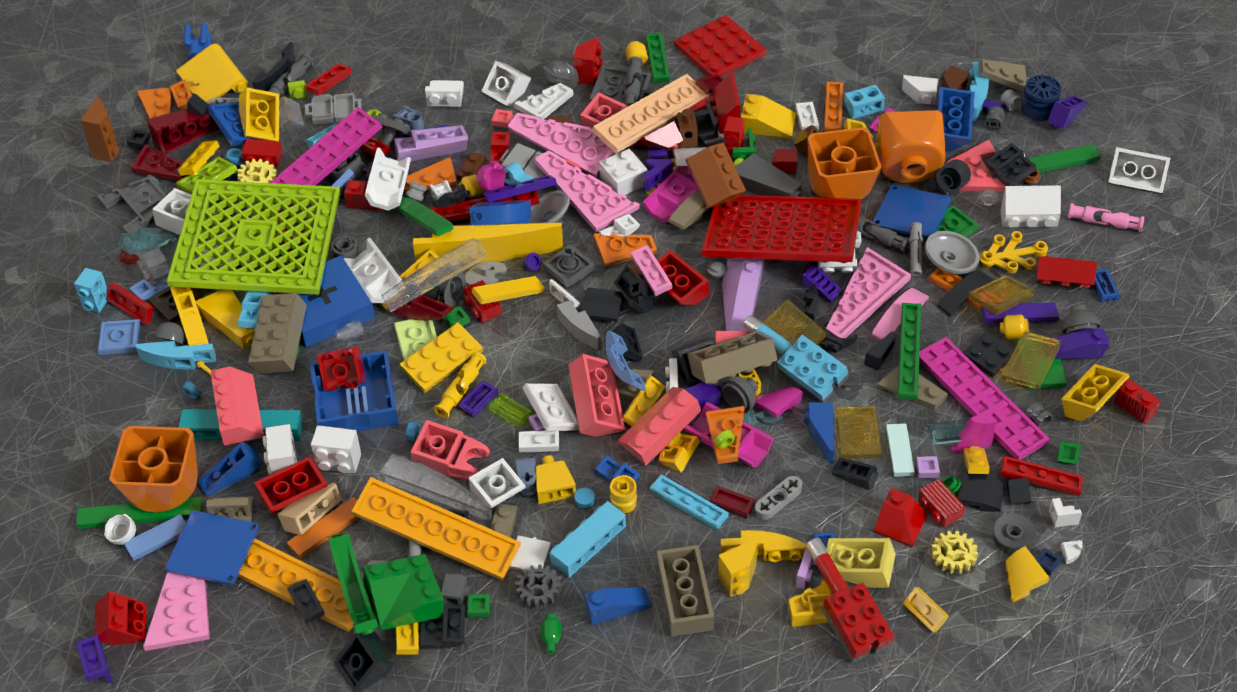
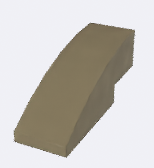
[668,190,714,229]

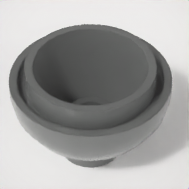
[1062,305,1101,334]
[722,377,758,413]

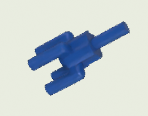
[183,23,212,60]

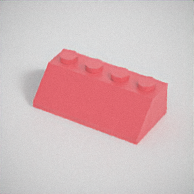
[568,354,625,437]
[210,367,264,446]
[618,387,701,466]

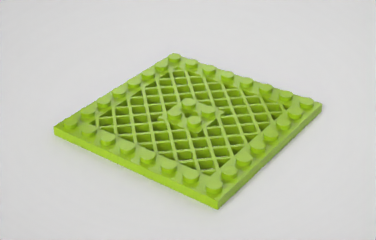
[167,179,340,295]

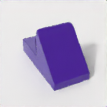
[643,159,673,192]

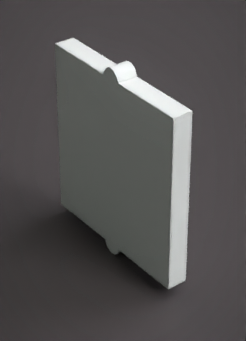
[510,536,551,572]

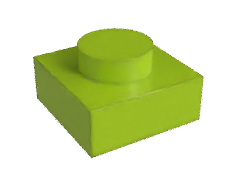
[288,80,308,100]

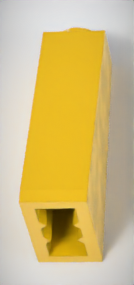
[195,289,255,349]

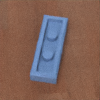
[124,514,186,561]

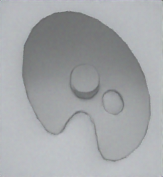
[465,261,507,286]

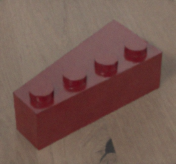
[146,103,220,156]

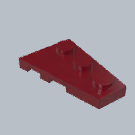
[131,144,185,181]

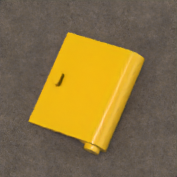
[176,44,248,103]

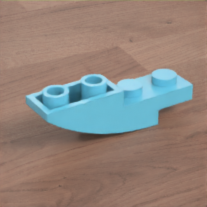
[968,62,989,122]
[238,291,275,329]
[136,341,216,370]

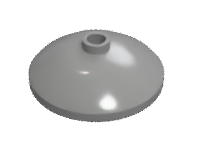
[529,190,570,224]
[925,231,980,274]

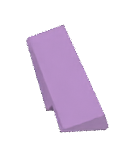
[394,125,468,161]

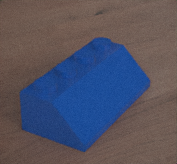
[936,87,975,152]

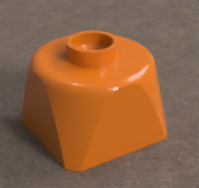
[875,110,945,184]
[808,127,881,200]
[109,426,198,512]

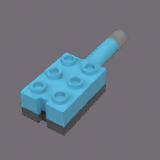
[743,315,849,403]

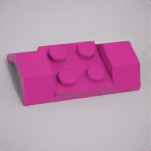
[643,166,699,223]
[685,402,774,467]

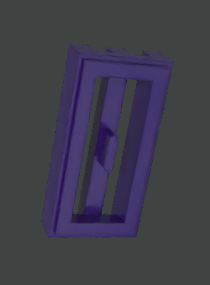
[458,380,498,418]

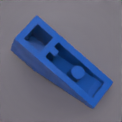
[804,402,834,463]
[198,442,264,496]
[584,588,652,625]

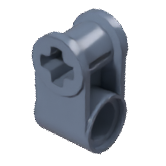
[391,106,424,130]
[515,458,537,497]

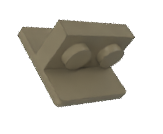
[206,496,254,522]

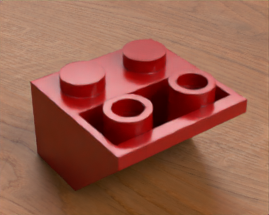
[573,37,603,86]
[94,591,146,646]

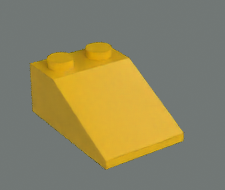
[239,88,279,142]
[741,94,797,139]

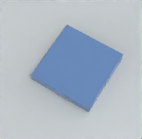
[98,319,140,355]

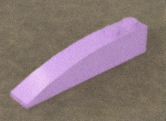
[722,258,765,332]

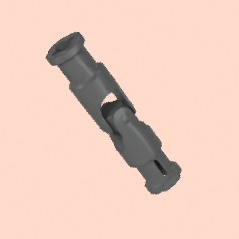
[268,54,314,97]
[623,57,643,107]
[858,217,909,253]

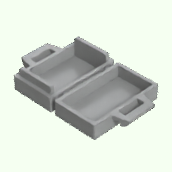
[305,93,362,125]
[500,143,546,179]

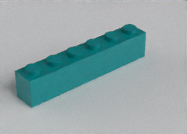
[178,409,303,441]

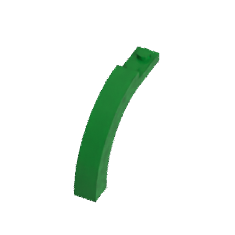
[327,531,378,635]

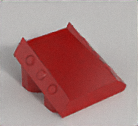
[317,346,365,391]

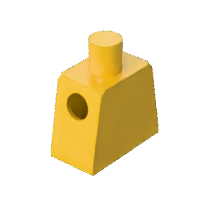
[536,456,576,504]

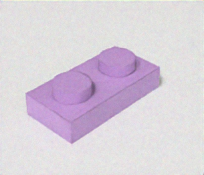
[796,547,816,589]

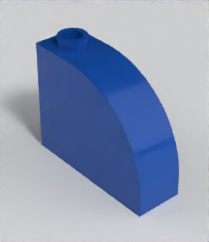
[469,200,532,226]

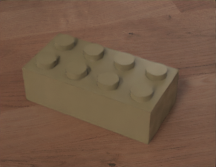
[248,293,307,373]
[687,331,777,384]
[657,545,714,637]

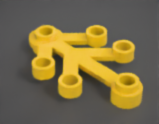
[979,231,1048,273]

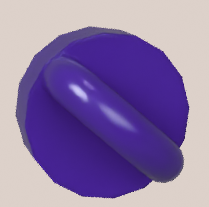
[522,252,542,271]

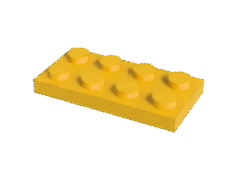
[399,323,483,394]

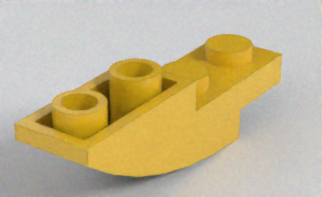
[170,287,209,346]
[720,530,806,562]

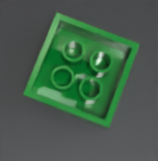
[363,554,444,630]

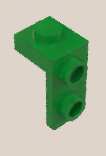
[732,128,757,163]

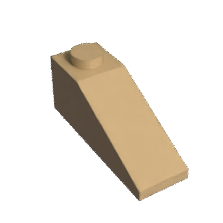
[278,483,342,535]

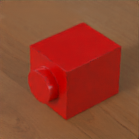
[771,149,797,174]

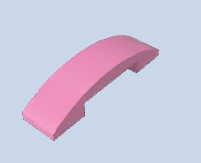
[871,288,929,341]

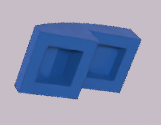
[594,455,641,483]

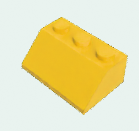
[1062,364,1129,422]

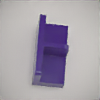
[76,635,113,684]

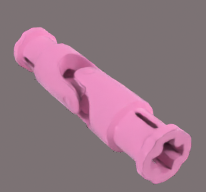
[1068,203,1145,233]

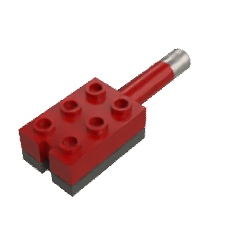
[806,538,895,663]

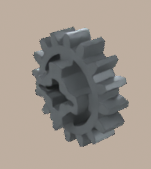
[515,564,561,609]

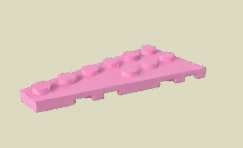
[508,113,614,178]
[534,151,640,232]
[826,247,911,338]
[143,533,210,651]

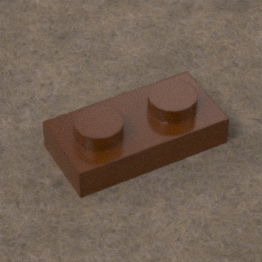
[456,151,487,180]

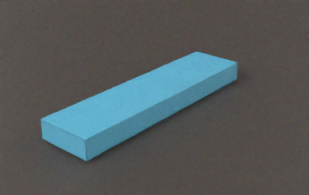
[649,474,728,531]

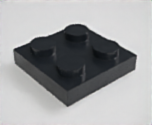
[963,331,1017,378]

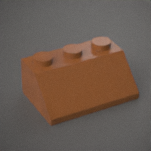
[80,97,119,162]
[685,142,746,208]

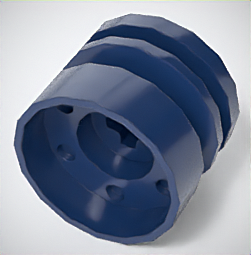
[1021,75,1062,121]

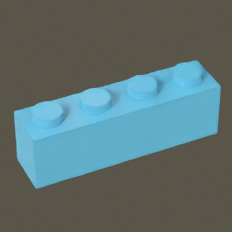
[550,501,626,578]

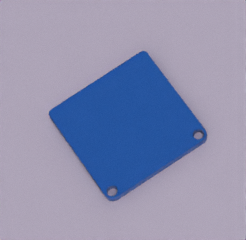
[873,185,951,239]
[165,511,259,585]

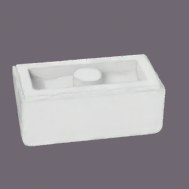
[549,279,582,311]

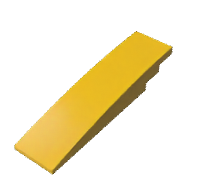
[413,223,563,268]

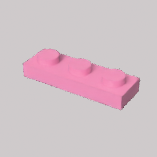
[631,245,672,296]

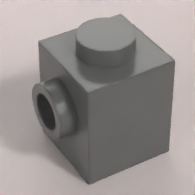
[441,573,471,605]

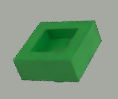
[444,306,470,327]
[1057,440,1081,465]
[468,594,490,618]

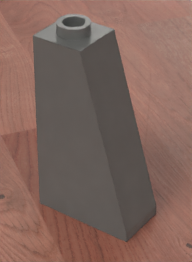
[735,153,802,197]

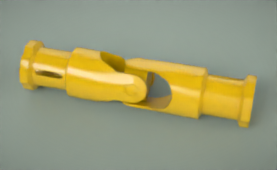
[433,352,487,419]

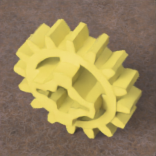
[238,159,276,183]
[931,531,978,574]

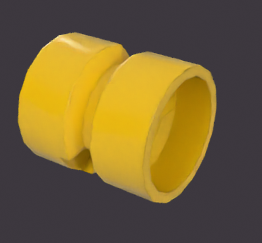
[610,475,637,514]

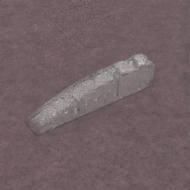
[381,238,488,312]
[381,454,493,524]

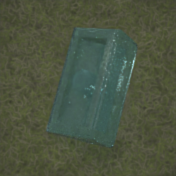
[928,420,968,445]

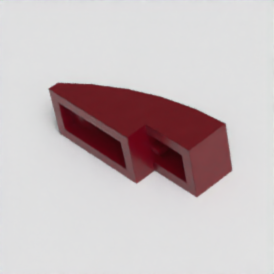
[393,293,453,321]

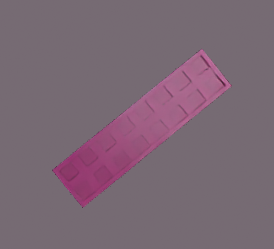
[270,107,382,213]
[919,337,1050,460]

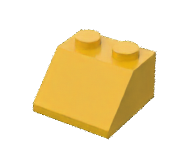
[718,538,758,597]

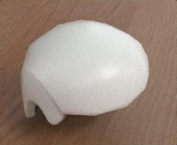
[104,514,136,545]

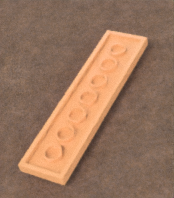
[592,74,710,153]

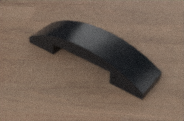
[252,42,295,91]
[937,267,1003,317]

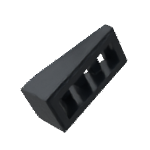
[864,331,896,370]
[831,457,878,490]

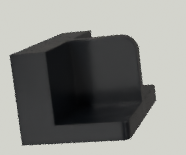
[694,99,719,142]

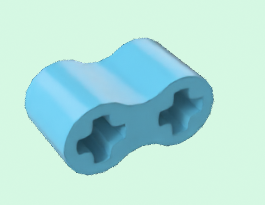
[503,162,534,185]

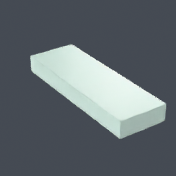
[886,424,914,477]

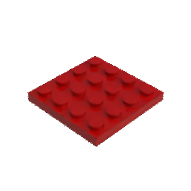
[674,15,767,77]

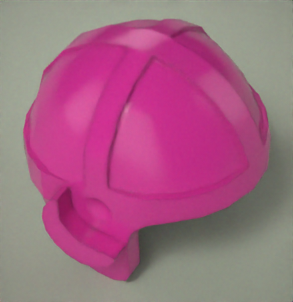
[476,161,506,191]

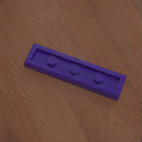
[483,175,557,203]
[980,302,1060,323]

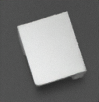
[1049,498,1082,528]

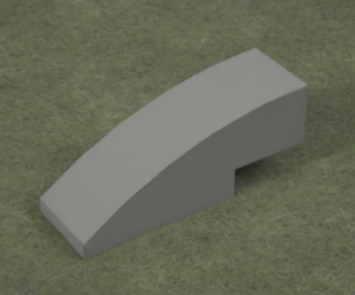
[557,300,601,350]

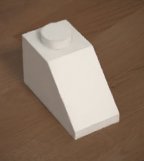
[902,75,938,105]

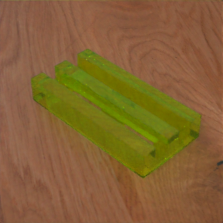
[489,393,532,427]

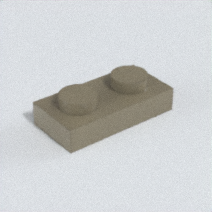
[491,504,518,538]

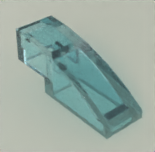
[118,227,177,254]

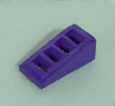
[802,265,843,303]

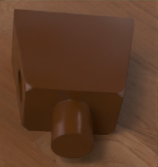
[676,109,698,148]

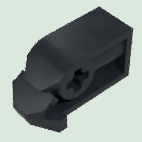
[614,264,654,313]

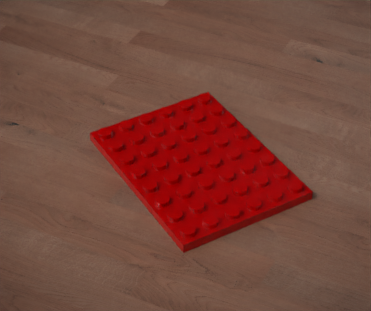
[702,195,861,263]

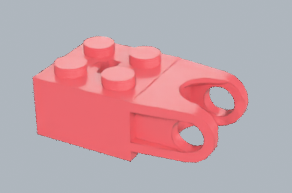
[580,92,635,148]
[410,420,490,481]

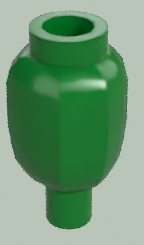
[540,614,561,654]

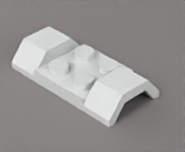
[365,148,411,211]
[343,237,401,303]

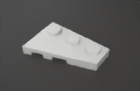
[514,83,573,119]

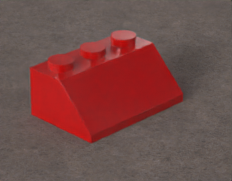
[710,73,740,134]
[657,250,710,305]
[1037,256,1097,288]
[254,456,328,513]

